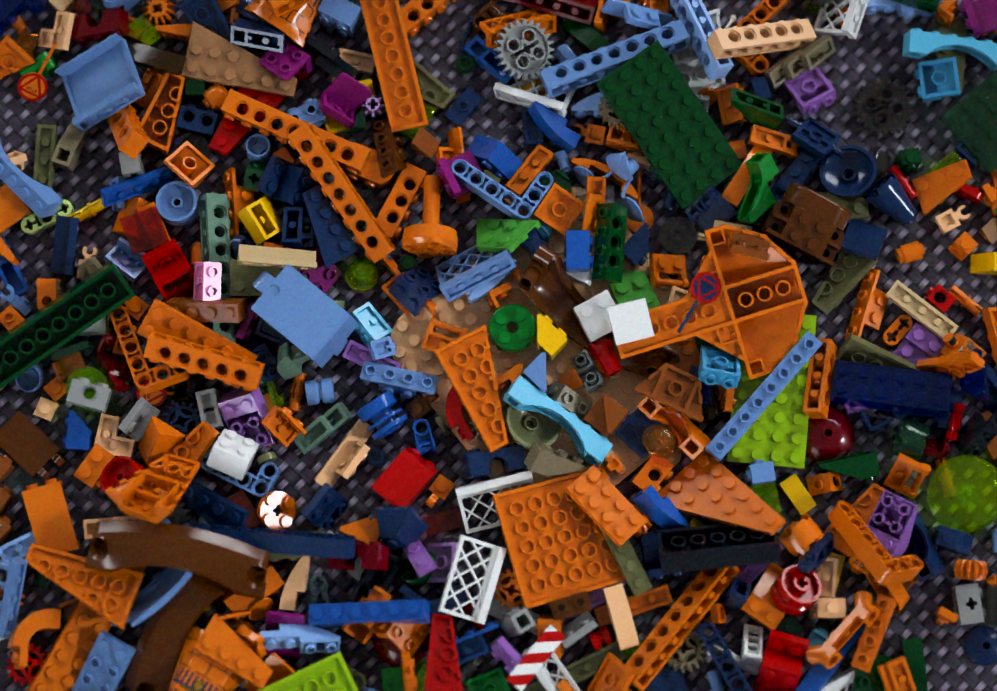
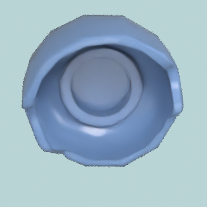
[15,365,45,392]

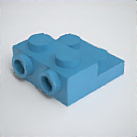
[915,57,961,102]
[698,345,741,389]

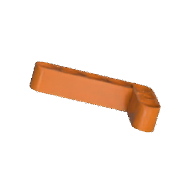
[734,0,791,78]
[110,305,191,395]
[828,500,924,585]

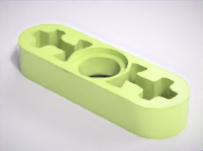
[21,200,74,235]

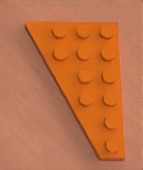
[658,449,786,536]

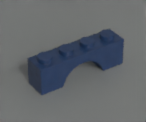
[908,499,946,582]

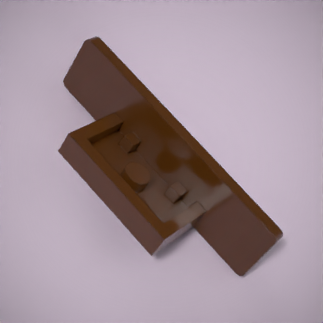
[372,117,407,178]

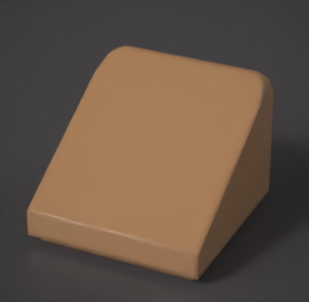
[978,217,997,245]

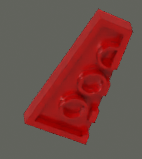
[424,613,463,691]

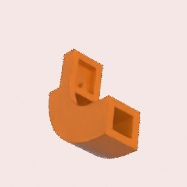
[7,609,61,669]

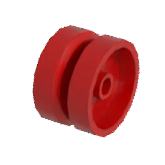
[100,456,147,494]
[771,564,822,615]

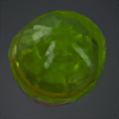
[345,257,378,293]

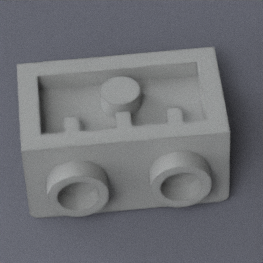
[117,397,161,443]
[561,611,599,649]

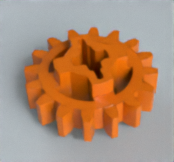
[494,567,524,610]

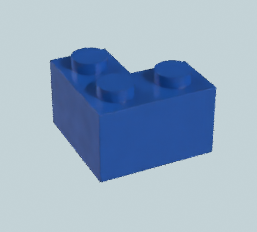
[466,134,522,180]
[565,230,593,272]

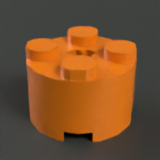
[778,513,824,557]

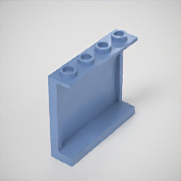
[54,33,146,132]

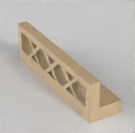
[237,244,317,271]
[885,280,959,340]

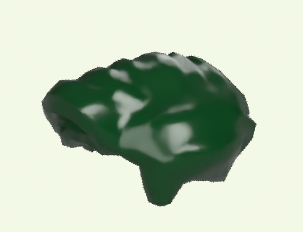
[401,550,436,588]

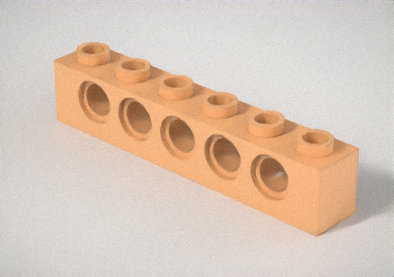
[707,18,816,60]

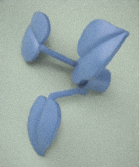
[573,152,645,222]

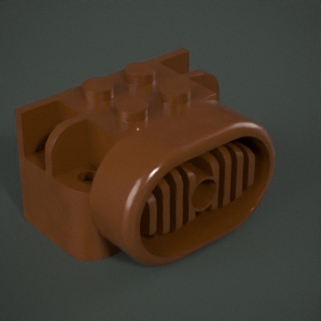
[758,183,851,266]

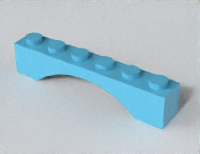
[902,28,997,71]
[502,376,613,467]

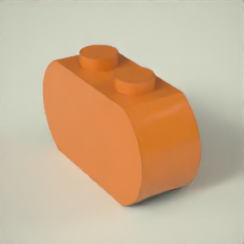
[341,142,396,188]

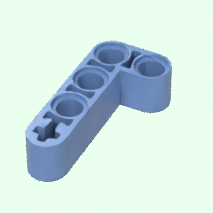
[200,453,280,498]

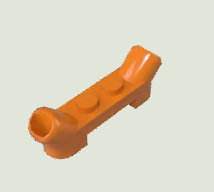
[806,591,880,669]

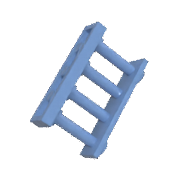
[0,558,28,639]

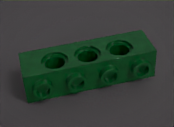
[592,203,628,284]

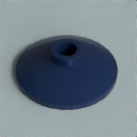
[964,626,997,665]

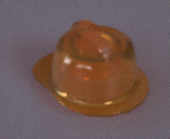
[642,424,682,468]

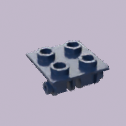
[684,186,738,230]

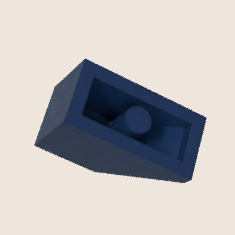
[624,222,649,268]
[932,525,974,556]

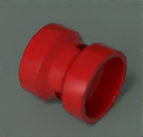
[587,626,613,651]

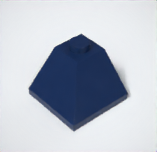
[376,506,428,549]

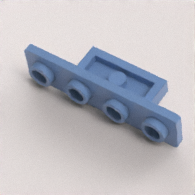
[601,0,673,30]
[360,361,439,399]

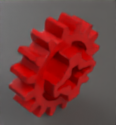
[5,643,47,686]

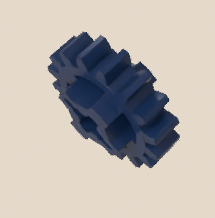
[162,401,201,439]

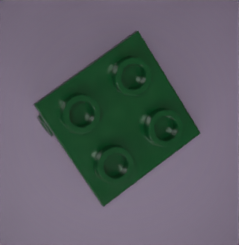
[852,655,894,691]

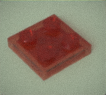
[119,206,169,255]

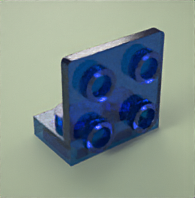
[960,348,989,402]

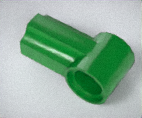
[19,51,59,77]

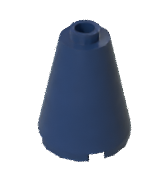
[865,172,917,224]

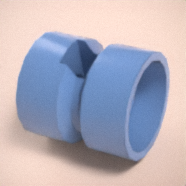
[246,134,272,165]
[305,377,335,406]

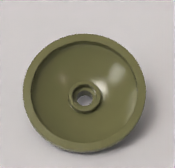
[506,405,561,449]

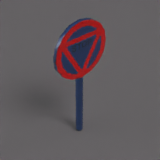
[677,272,721,333]

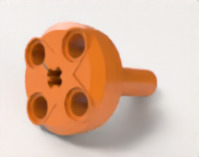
[402,175,458,258]

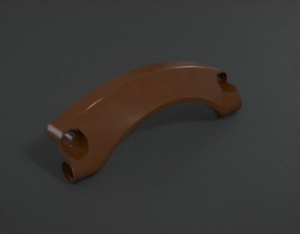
[517,244,684,378]
[86,521,270,600]
[124,573,230,691]

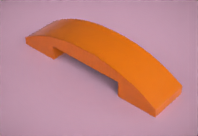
[722,146,773,208]
[570,158,638,201]

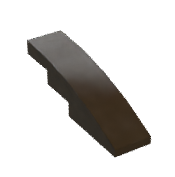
[126,41,187,75]

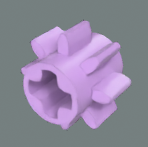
[361,94,385,119]

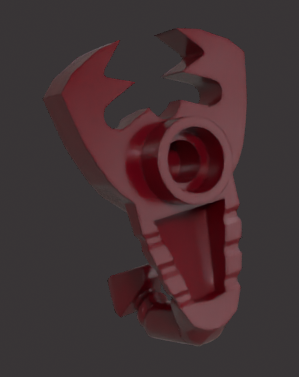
[96,333,139,391]

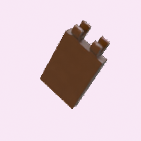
[0,410,67,481]

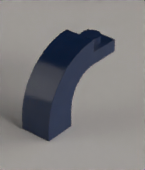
[399,583,468,617]

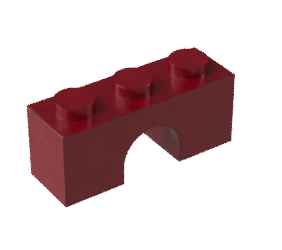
[70,7,129,45]
[327,542,389,571]

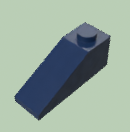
[230,18,285,53]

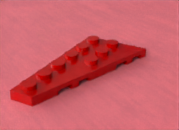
[209,53,308,156]

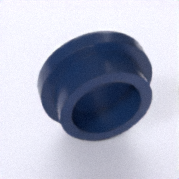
[367,448,386,467]

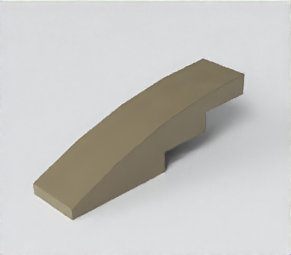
[764,35,836,89]

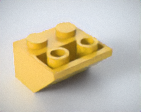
[237,196,283,246]
[536,313,568,362]

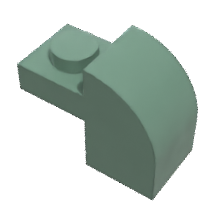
[277,342,311,380]

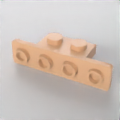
[314,418,374,487]

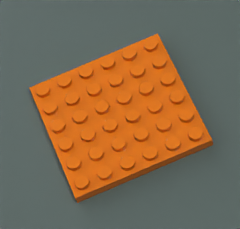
[492,465,626,609]

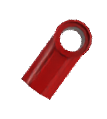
[589,336,623,377]

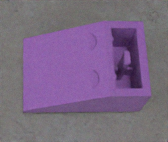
[217,387,275,448]
[867,489,919,558]

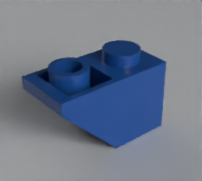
[63,410,94,452]

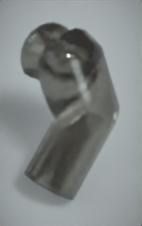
[443,533,471,551]

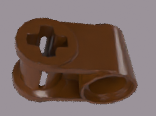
[472,0,507,35]

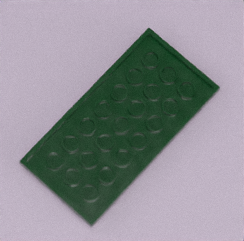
[595,40,742,209]

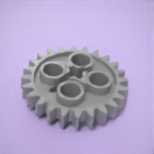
[494,18,555,81]

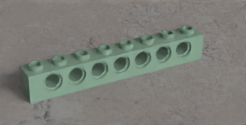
[199,193,237,342]

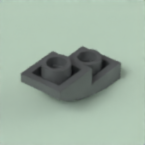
[569,349,606,394]

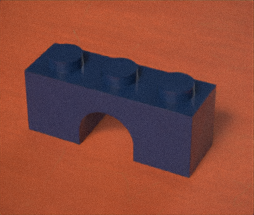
[463,443,528,479]

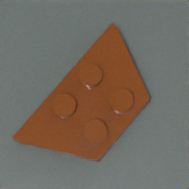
[633,363,703,423]

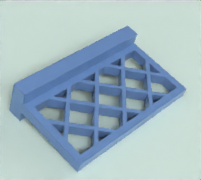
[435,245,516,302]

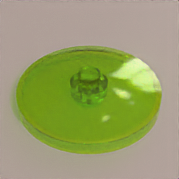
[927,455,997,533]

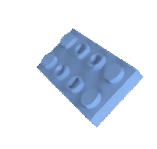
[71,630,137,691]

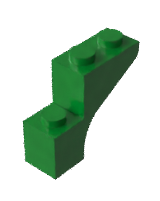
[737,152,779,224]

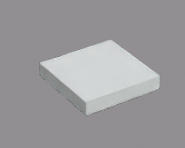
[607,298,654,346]

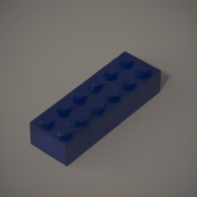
[830,360,953,419]

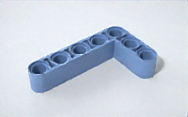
[451,159,553,220]

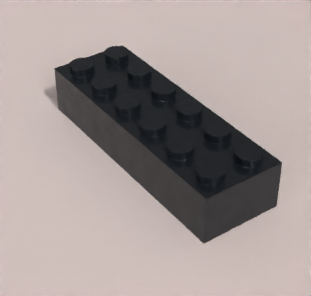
[656,524,780,574]

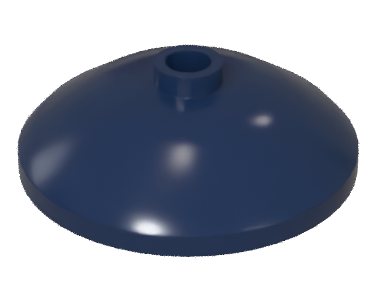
[819,145,877,198]

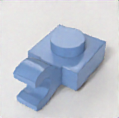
[0,284,31,316]

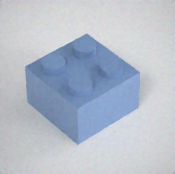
[317,0,363,38]

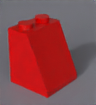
[371,447,438,507]

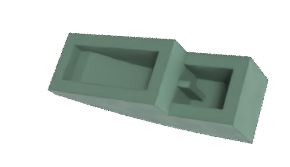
[293,402,354,455]

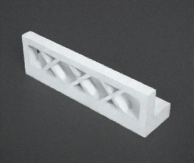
[522,643,581,691]

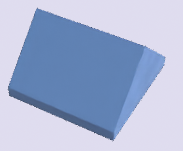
[522,352,546,393]

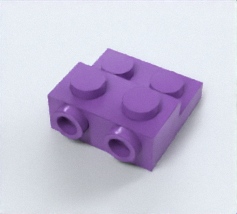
[783,66,836,116]
[893,322,946,377]
[490,636,523,674]

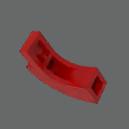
[445,386,475,442]

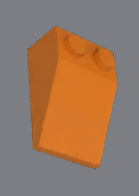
[739,563,786,631]

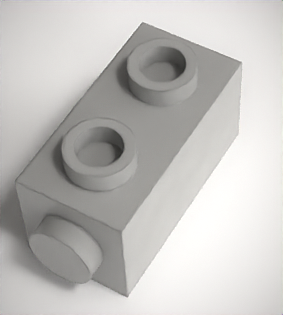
[498,607,536,638]

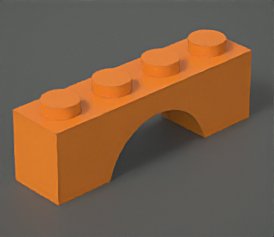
[637,397,712,460]

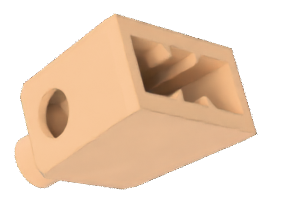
[809,598,846,619]

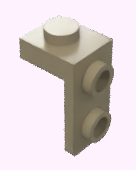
[547,382,592,420]

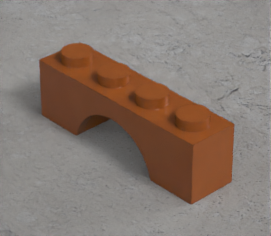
[165,297,247,323]

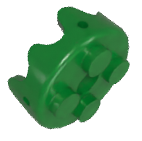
[488,304,536,353]

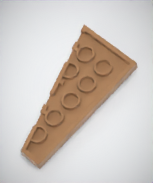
[182,21,297,98]

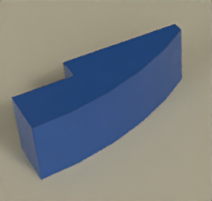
[464,35,515,85]
[528,101,581,153]
[0,237,30,296]
[632,485,690,529]

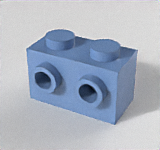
[286,98,329,132]
[743,460,776,489]

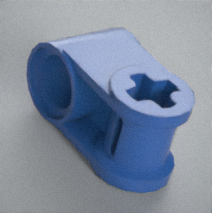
[413,419,437,456]

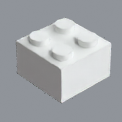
[572,290,615,343]
[206,428,260,481]

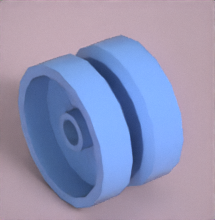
[155,181,199,228]

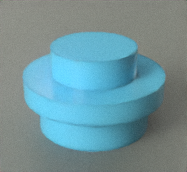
[535,223,553,241]

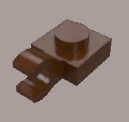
[405,392,439,420]

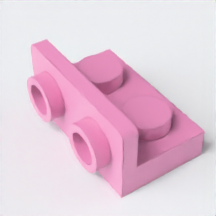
[193,262,222,301]

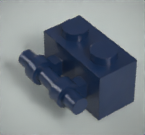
[281,207,317,250]

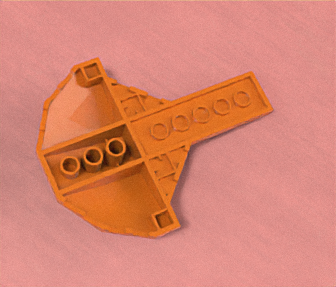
[609,224,808,380]

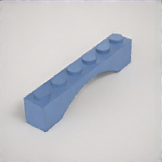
[0,140,63,219]

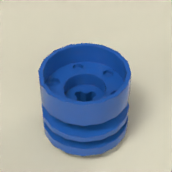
[356,391,408,440]

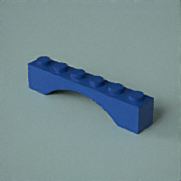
[308,599,430,628]

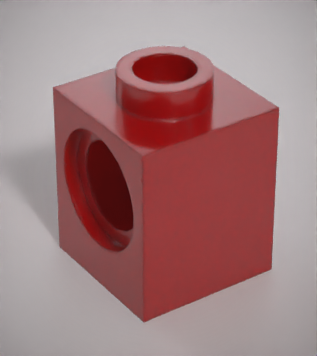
[924,284,957,314]

